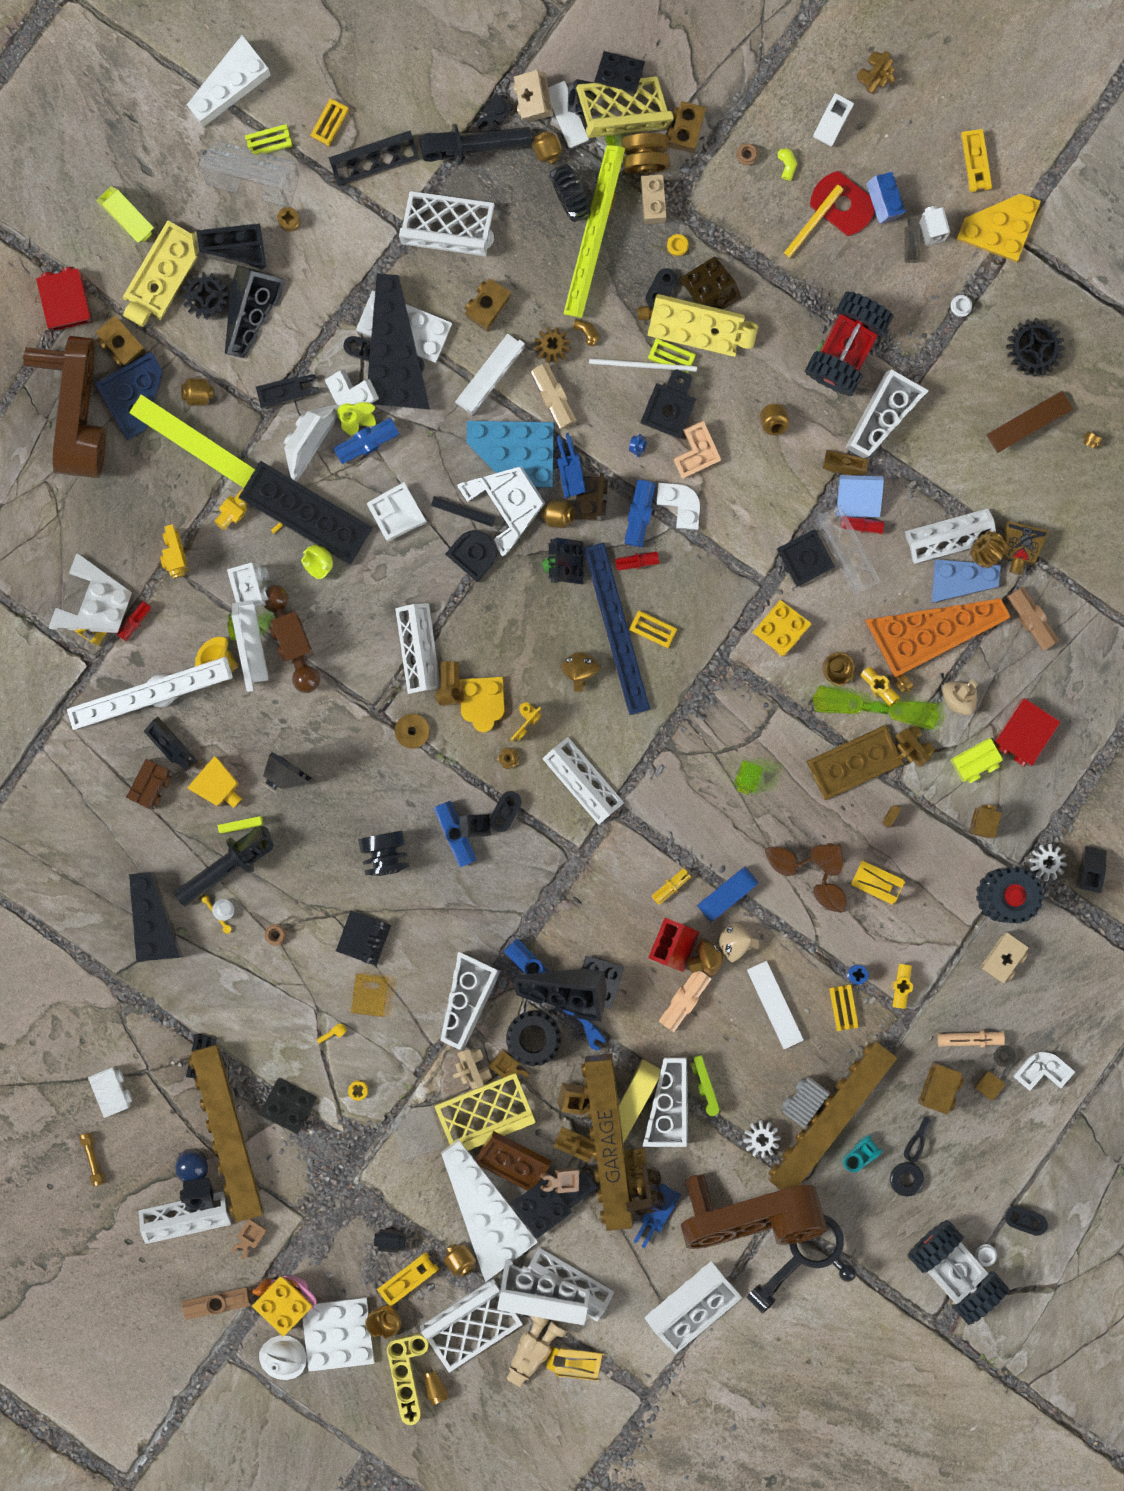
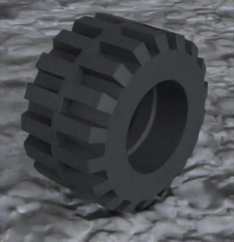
[506,1010,561,1067]

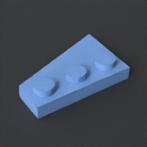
[931,559,1000,603]

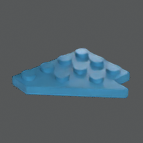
[467,421,554,488]

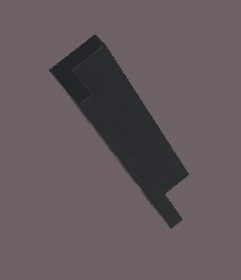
[328,130,420,187]

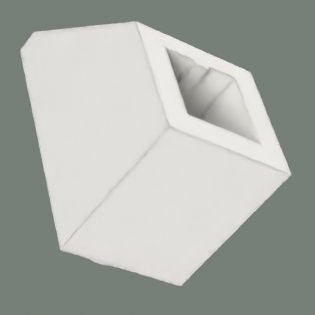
[813,93,854,147]

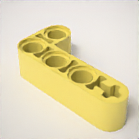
[619,1059,661,1143]
[387,1332,429,1425]

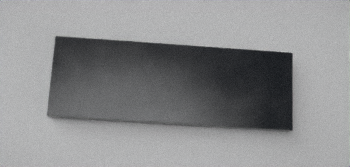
[238,461,373,565]

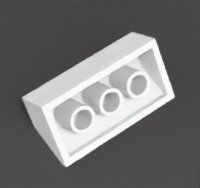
[644,1261,742,1354]

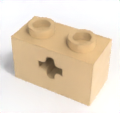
[513,70,553,122]
[641,174,666,225]
[979,932,1029,984]

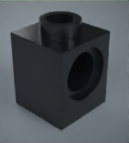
[568,79,596,116]
[180,1177,214,1211]

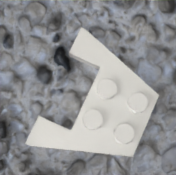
[457,467,545,556]
[49,554,132,633]

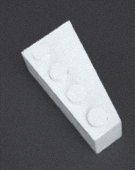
[440,952,501,1050]

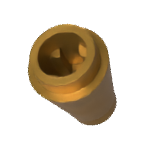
[424,1370,449,1405]

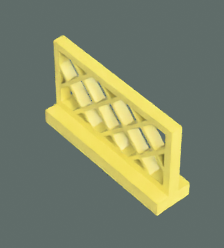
[576,77,674,138]
[434,1072,536,1151]

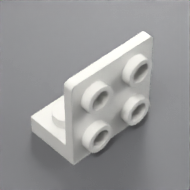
[227,562,269,608]

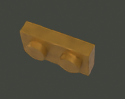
[822,450,869,476]

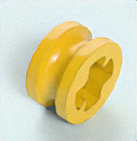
[348,1080,368,1101]

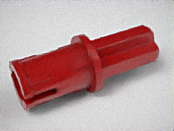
[840,516,884,535]
[615,551,659,570]
[116,601,152,642]

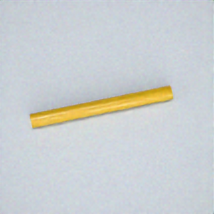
[784,185,844,258]

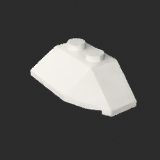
[284,404,339,482]

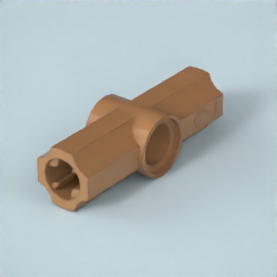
[1007,586,1059,651]
[182,1287,251,1320]

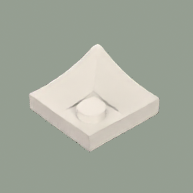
[367,482,427,542]

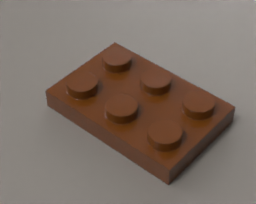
[474,1131,551,1191]

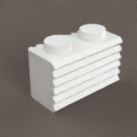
[919,206,950,246]
[88,1066,132,1118]

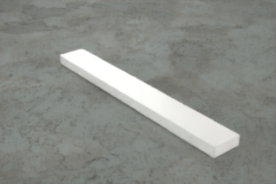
[67,657,233,730]

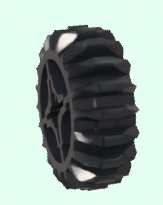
[550,163,591,222]
[1006,318,1065,377]

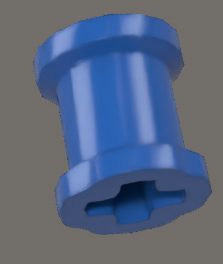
[847,965,869,985]

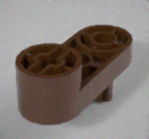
[23,336,106,478]
[681,1174,827,1249]

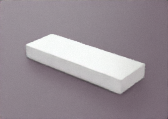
[548,81,589,150]

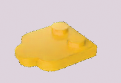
[459,677,505,732]

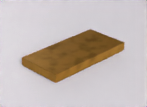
[806,725,904,801]

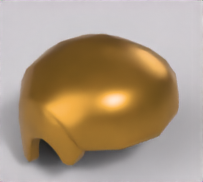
[822,652,855,686]
[365,1305,401,1339]

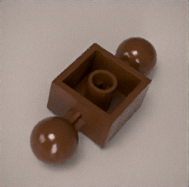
[264,584,320,693]

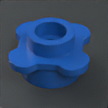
[629,434,647,457]

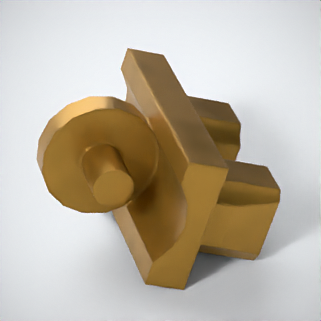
[857,51,896,94]
[894,725,935,767]
[553,1126,596,1163]

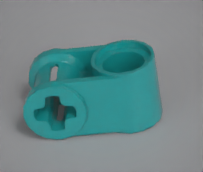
[841,1133,884,1173]

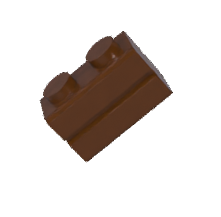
[126,759,172,810]

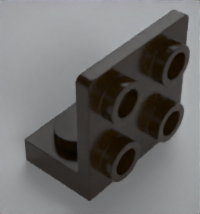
[679,256,742,310]
[575,473,608,521]
[626,1163,665,1216]

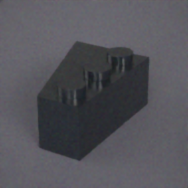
[192,223,267,270]

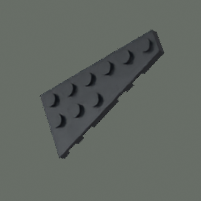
[367,273,431,410]

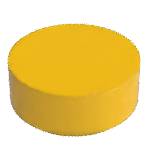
[667,234,689,257]

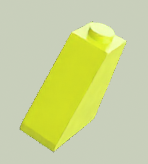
[96,186,154,243]

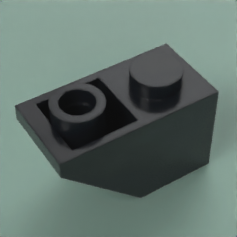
[1075,846,1107,893]

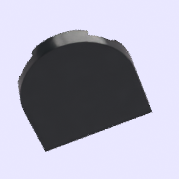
[445,530,497,583]

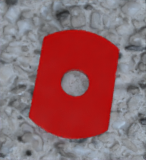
[810,171,875,236]

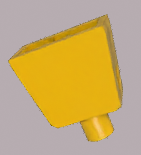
[187,756,242,808]

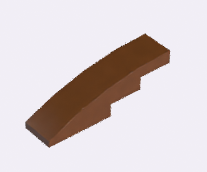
[986,391,1073,453]

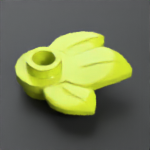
[337,402,376,436]

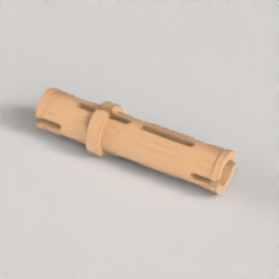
[937,1030,1005,1048]

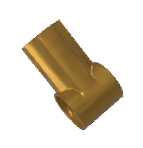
[435,661,465,706]

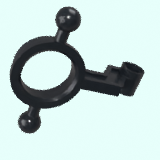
[746,1214,856,1314]

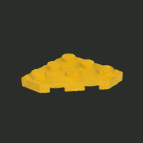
[956,193,1040,263]

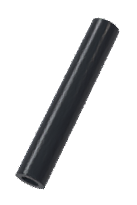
[431,496,496,527]

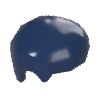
[175,1149,208,1181]

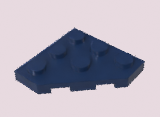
[95,352,163,441]

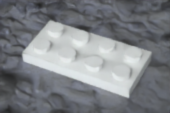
[356,290,452,364]

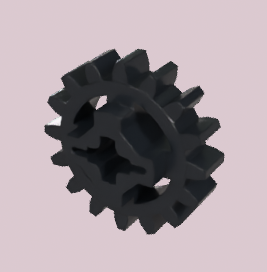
[181,272,229,320]

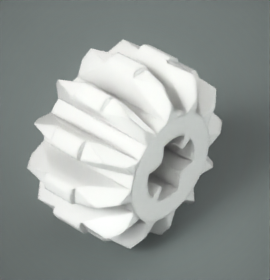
[1029,844,1067,881]
[743,1120,781,1158]

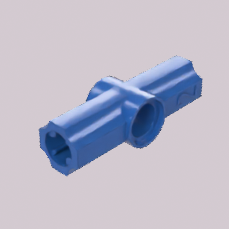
[334,417,400,465]
[624,480,655,548]
[434,800,477,868]
[504,938,550,974]

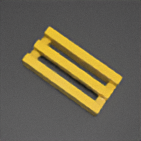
[310,98,350,147]
[629,610,677,649]
[829,984,859,1031]

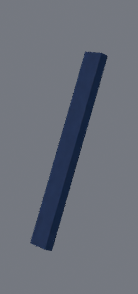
[583,543,650,715]

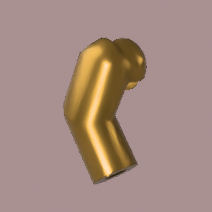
[572,318,599,346]

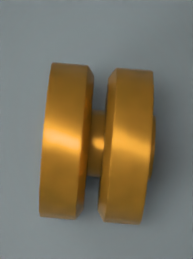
[621,133,670,174]

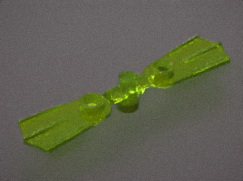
[812,685,940,730]

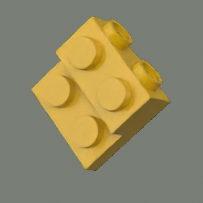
[160,524,190,579]

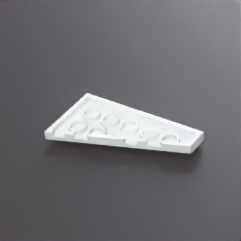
[441,1139,538,1282]

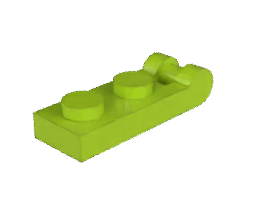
[690,1054,719,1116]

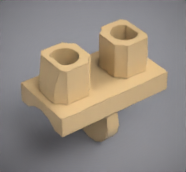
[452,1049,491,1089]

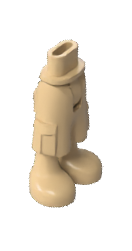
[506,1316,568,1387]

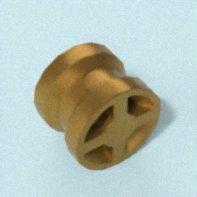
[277,207,300,232]

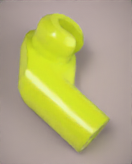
[777,148,797,181]

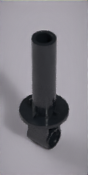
[419,124,532,166]
[174,826,274,907]

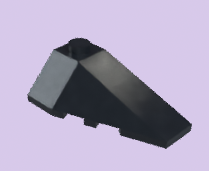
[225,265,285,358]
[263,752,315,790]
[513,969,607,1022]

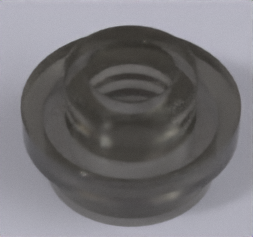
[993,1045,1016,1067]

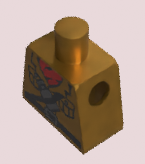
[1002,521,1048,575]

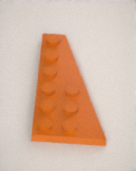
[864,598,1011,678]

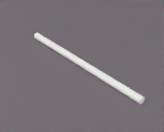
[589,358,697,372]

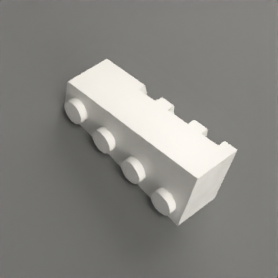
[187,35,271,127]
[845,369,929,458]
[643,1057,688,1147]
[497,1260,590,1325]

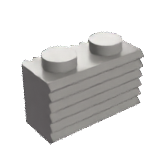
[781,1076,830,1128]

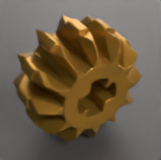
[534,327,571,364]
[970,531,1008,568]

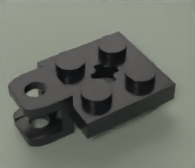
[640,369,696,440]

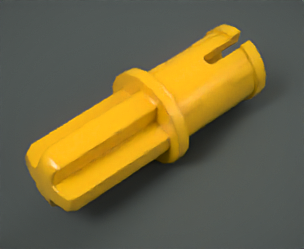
[651,868,691,905]

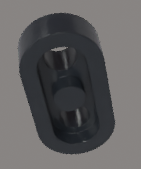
[645,268,677,309]
[490,791,522,832]
[1004,1205,1048,1236]

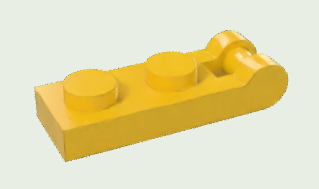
[961,129,992,192]
[377,1251,439,1307]

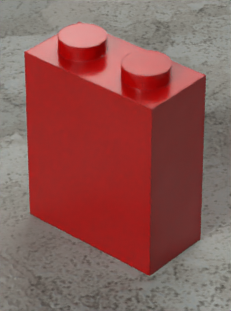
[36,267,93,332]
[993,698,1060,767]
[648,918,700,972]

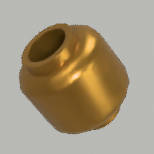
[532,130,563,164]
[181,378,214,406]
[760,404,790,436]
[541,499,575,528]
[444,1244,476,1278]

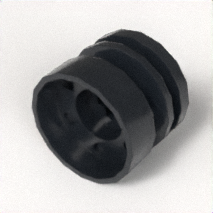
[358,830,410,877]

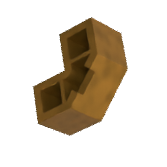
[557,1077,590,1115]

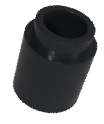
[374,1229,406,1253]

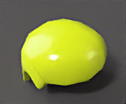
[301,545,333,579]

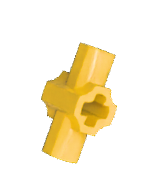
[214,489,248,530]
[861,666,900,707]
[891,964,913,1009]

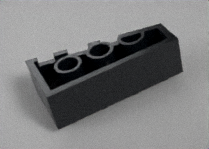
[129,872,183,962]

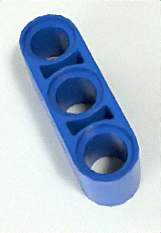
[697,866,759,923]

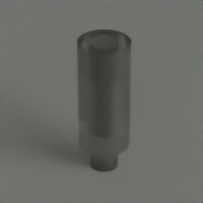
[904,219,920,263]

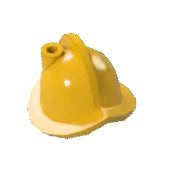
[195,636,238,673]

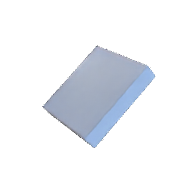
[836,475,884,517]

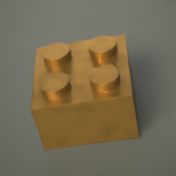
[918,1062,964,1115]

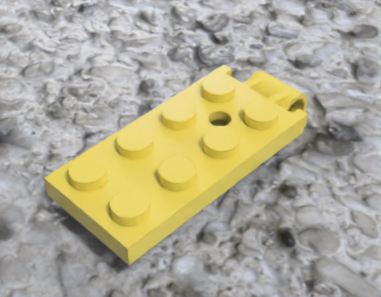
[123,221,198,327]
[647,294,758,357]

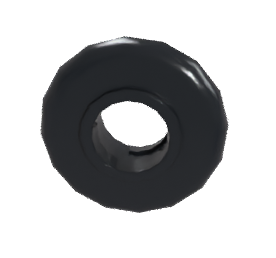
[890,1162,924,1197]

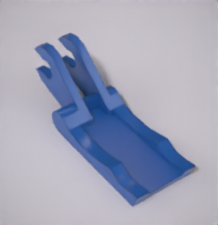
[557,432,586,498]
[563,1009,605,1051]
[634,1183,681,1248]

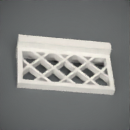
[399,191,495,256]
[420,1278,523,1372]

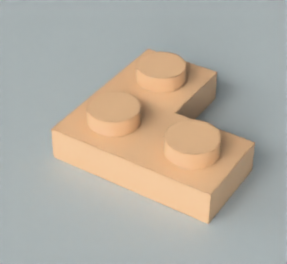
[672,420,721,479]

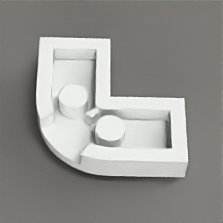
[325,369,379,406]
[656,483,700,530]
[1013,1052,1075,1091]

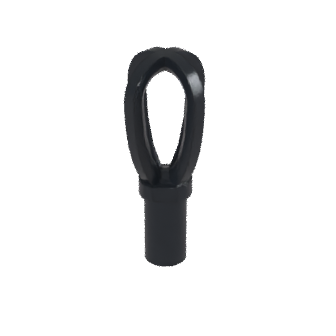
[904,1117,932,1162]

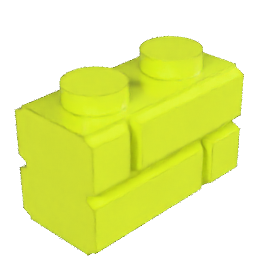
[950,738,1003,783]

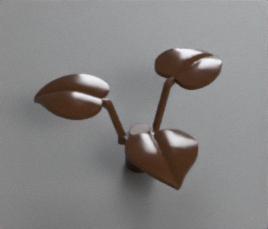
[765,843,847,913]

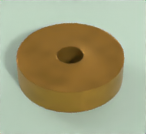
[395,714,430,749]

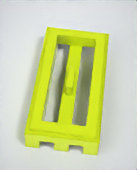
[245,124,292,158]
[648,338,696,373]
[217,816,264,834]

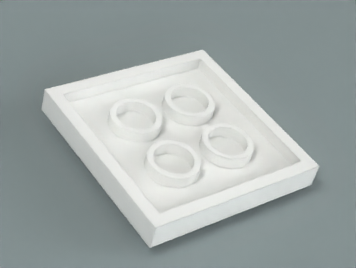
[302,1297,375,1371]

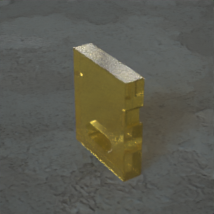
[351,974,388,1017]

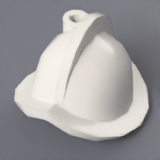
[259,1335,307,1380]

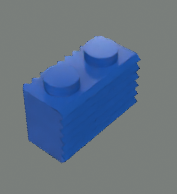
[866,172,906,224]

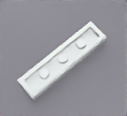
[747,961,803,1049]

